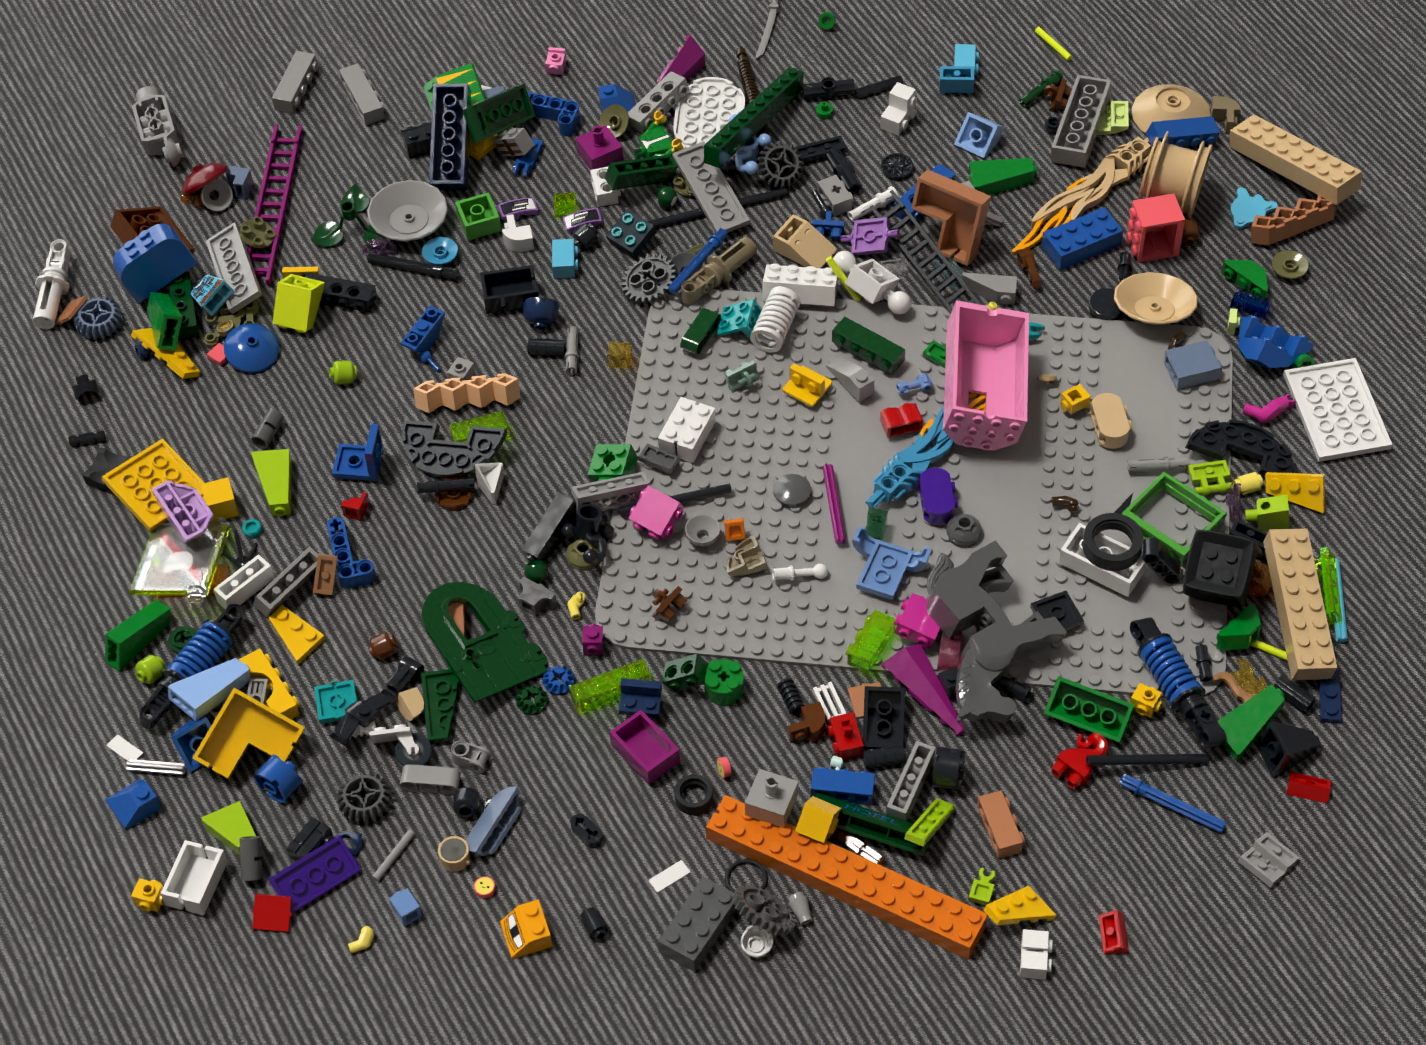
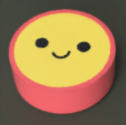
[717,757,732,778]
[474,876,495,898]

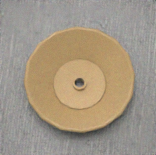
[1132,84,1211,134]
[1114,272,1198,325]

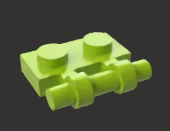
[1187,460,1233,496]

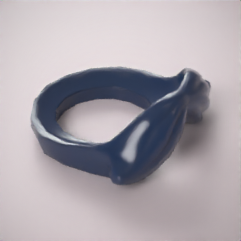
[334,831,362,856]

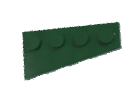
[421,669,459,744]

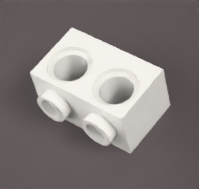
[590,167,621,207]

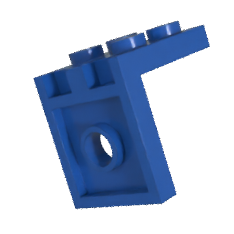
[332,423,384,481]

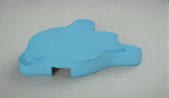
[1230,187,1278,229]

